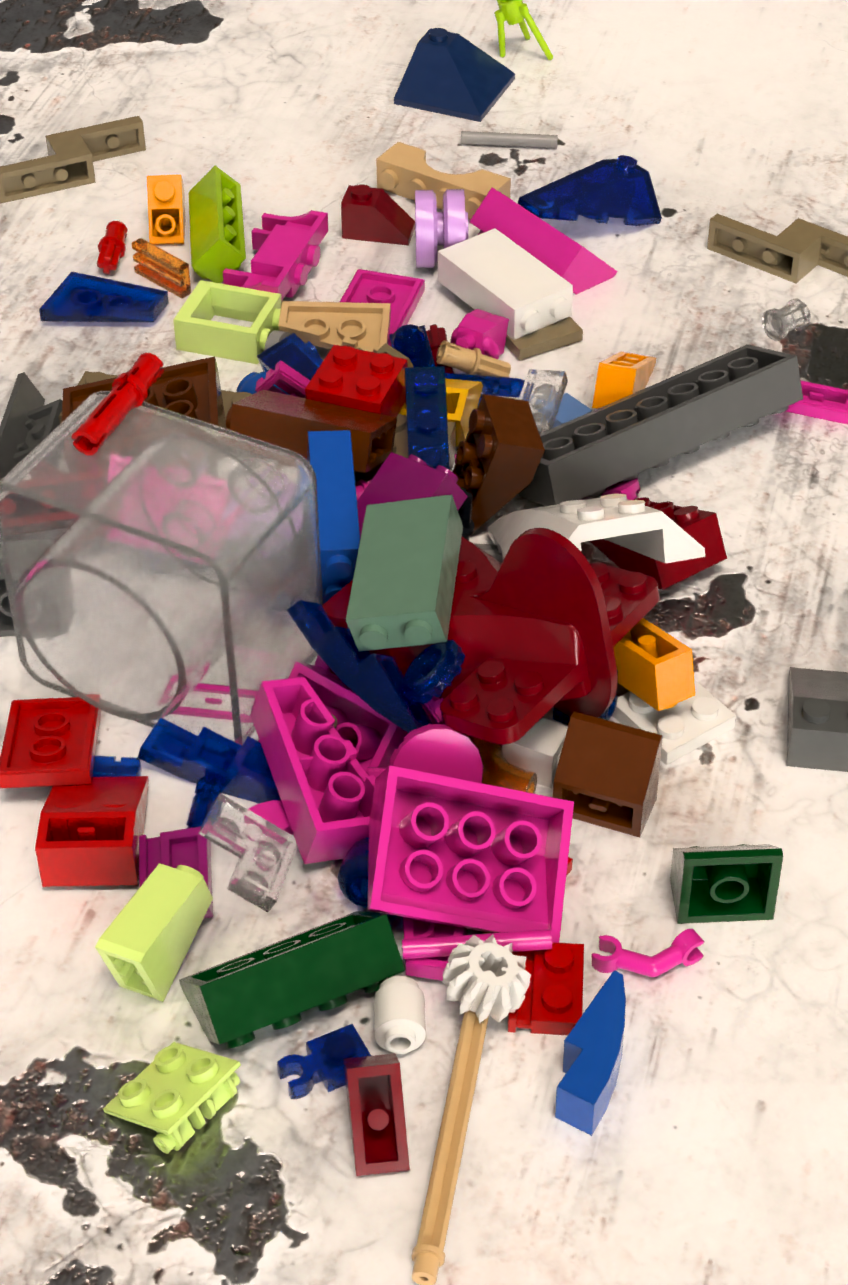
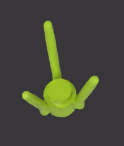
[494,0,553,60]

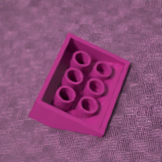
[368,765,574,943]

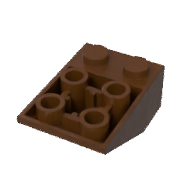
[453,394,545,535]

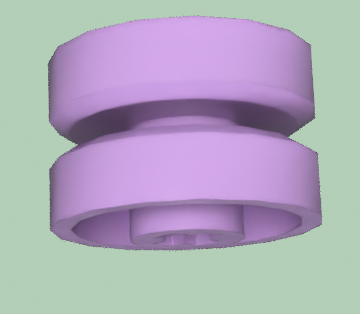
[415,189,468,268]

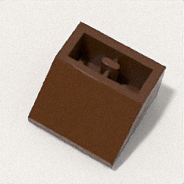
[553,711,663,838]

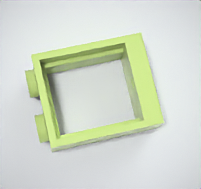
[173,280,282,364]

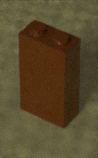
[226,390,397,473]

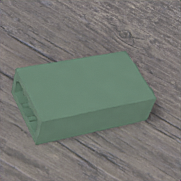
[346,495,463,652]

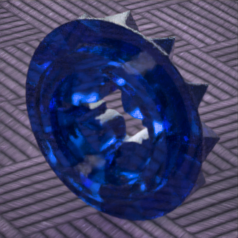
[402,640,465,705]

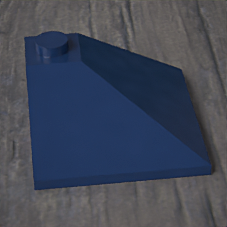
[394,28,515,122]

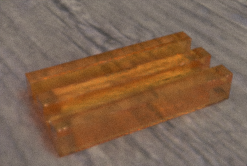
[132,238,191,298]

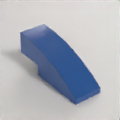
[555,970,626,1136]

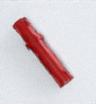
[71,353,164,455]

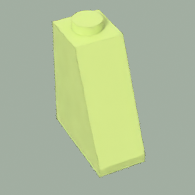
[95,863,213,1002]

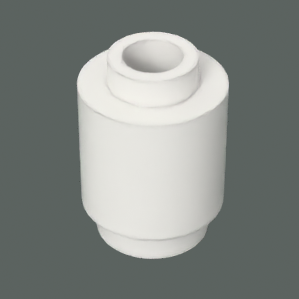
[374,976,426,1054]

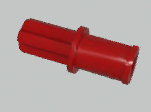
[97,221,128,274]

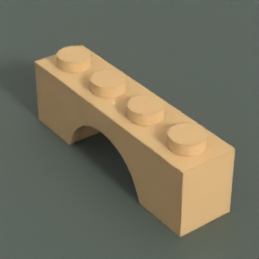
[376,142,511,220]

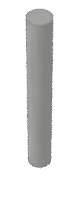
[461,131,558,148]

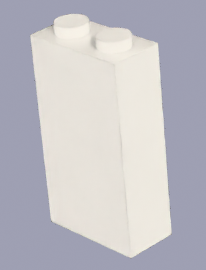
[438,228,573,340]

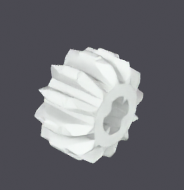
[442,934,531,1023]

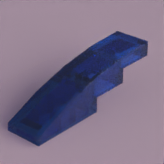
[287,600,432,733]
[137,717,281,804]

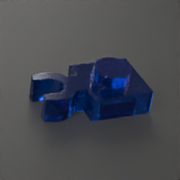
[277,1024,371,1099]

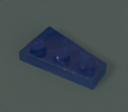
[39,272,169,322]

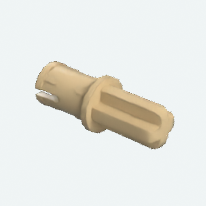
[436,340,511,382]

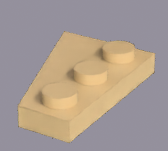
[278,301,391,353]

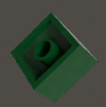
[670,844,783,924]

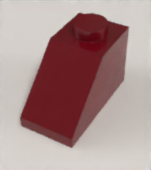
[341,184,415,246]
[344,1053,410,1176]

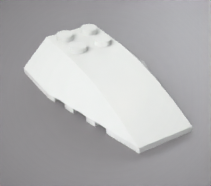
[488,494,705,563]

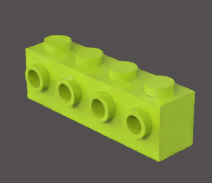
[189,165,246,284]

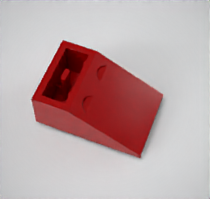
[35,776,149,887]

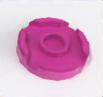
[390,724,483,783]

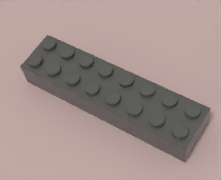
[517,344,803,506]

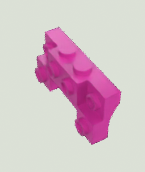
[223,210,328,300]

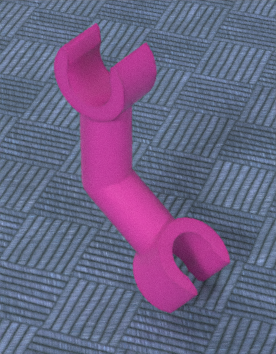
[592,929,704,977]

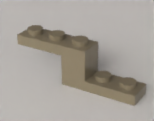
[0,116,146,204]
[707,213,848,284]

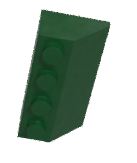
[179,911,405,1049]

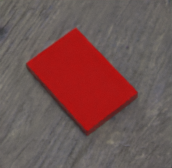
[0,696,101,788]

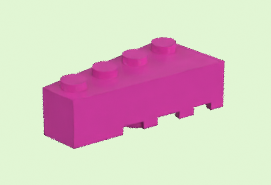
[251,677,376,864]

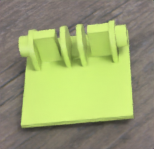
[103,1042,241,1154]

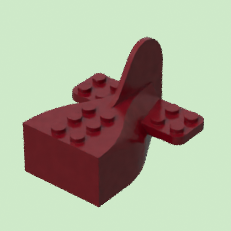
[314,528,660,745]

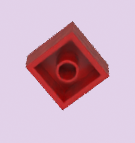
[305,345,408,417]

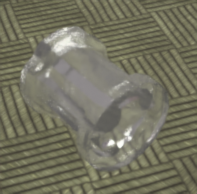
[762,298,811,341]

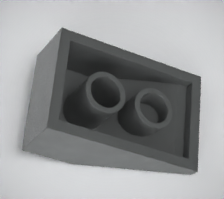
[787,667,848,772]

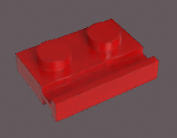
[508,942,584,1035]

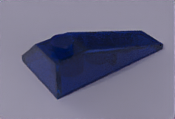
[518,155,662,226]

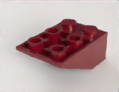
[590,497,727,590]

